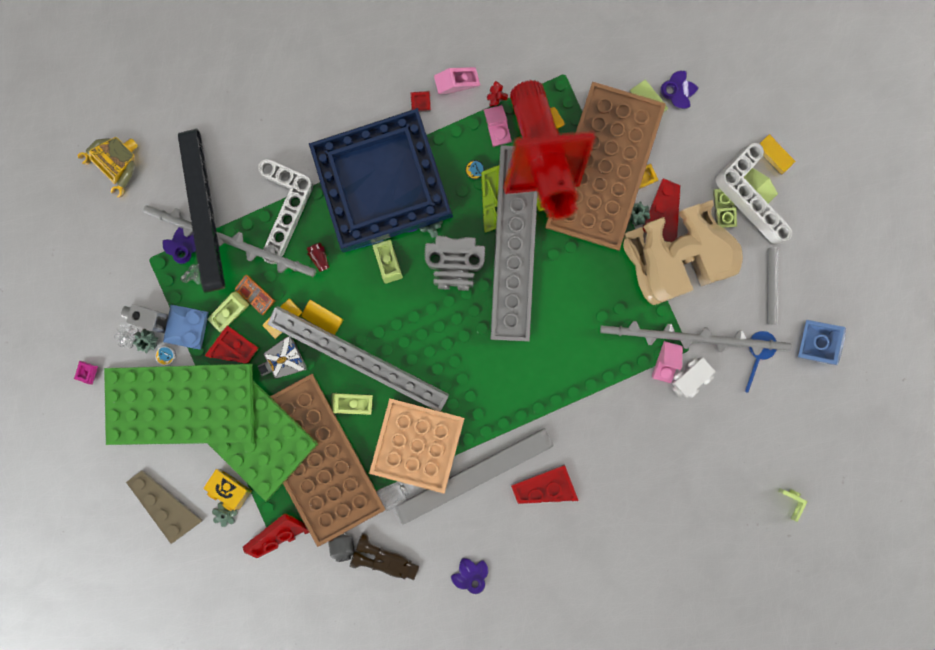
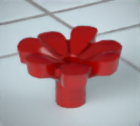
[487,81,508,106]

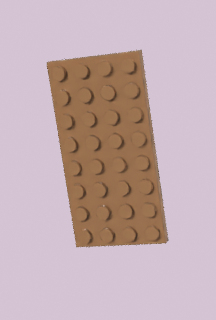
[546,82,666,251]
[270,374,386,547]

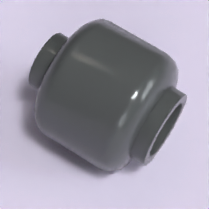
[328,533,355,562]

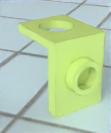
[778,488,808,522]

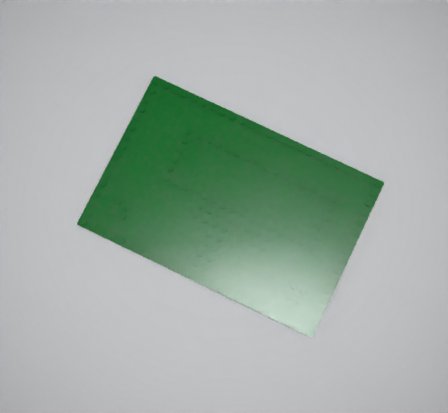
[149,74,689,528]

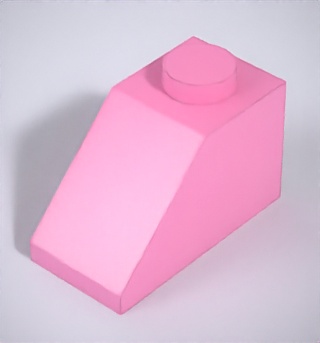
[434,67,480,94]

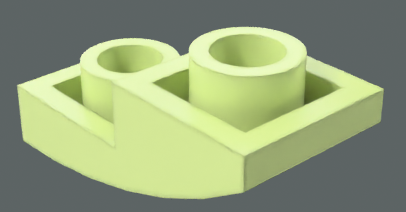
[713,189,737,228]

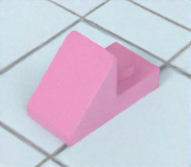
[484,105,512,147]
[652,341,683,383]

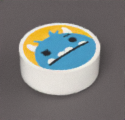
[155,346,176,366]

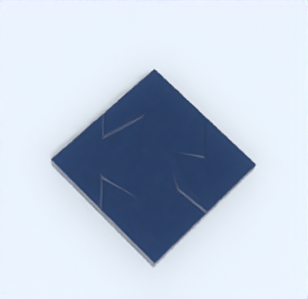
[309,108,453,253]

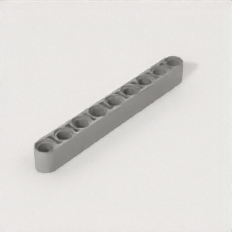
[394,428,554,525]

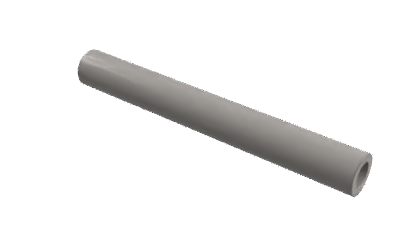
[768,247,778,324]

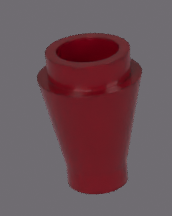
[306,242,330,272]

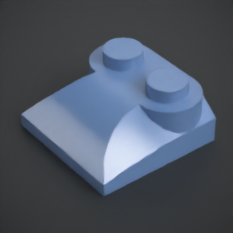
[163,305,209,350]
[798,320,846,366]

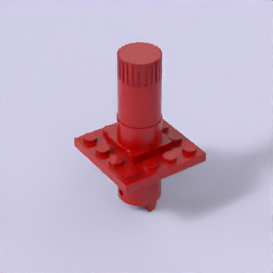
[503,80,595,219]

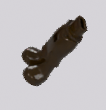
[349,533,419,580]

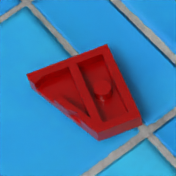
[205,325,259,364]

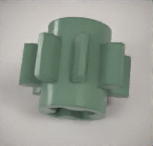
[629,201,650,226]
[133,328,158,353]

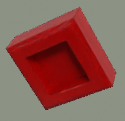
[410,91,431,112]

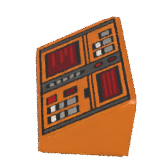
[235,275,276,315]

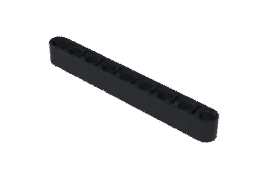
[178,128,225,293]

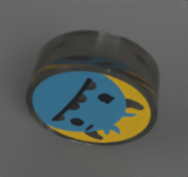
[465,160,484,180]

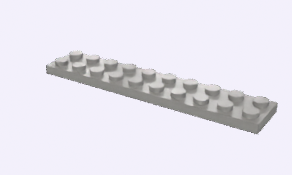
[490,145,537,341]

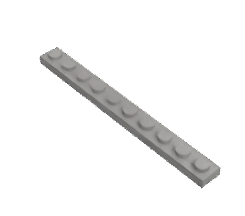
[267,306,449,412]

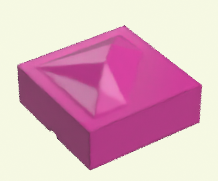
[74,361,98,385]

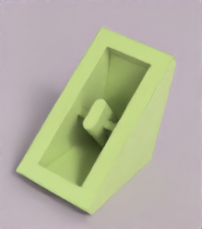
[743,168,778,204]

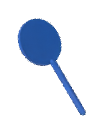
[745,331,777,393]

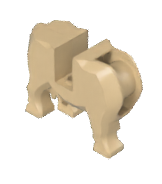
[623,200,743,305]

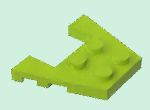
[481,165,544,233]

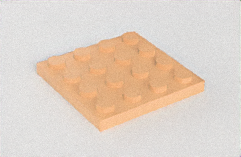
[369,399,465,494]

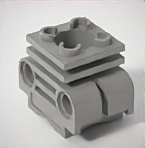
[425,236,485,291]

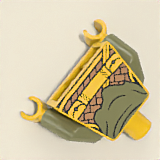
[78,137,138,198]

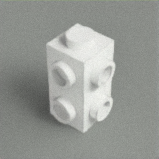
[672,357,716,398]

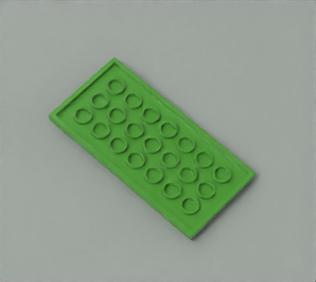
[104,364,254,445]

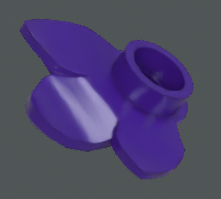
[660,71,699,109]
[162,227,196,264]
[451,558,488,594]

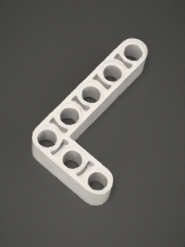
[716,143,792,244]
[258,159,313,264]

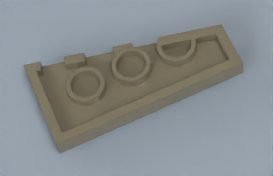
[126,470,204,544]

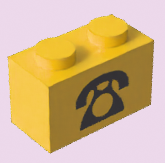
[203,469,252,511]

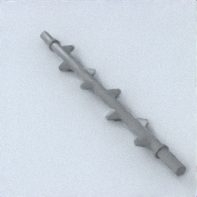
[143,205,316,277]
[600,321,792,355]

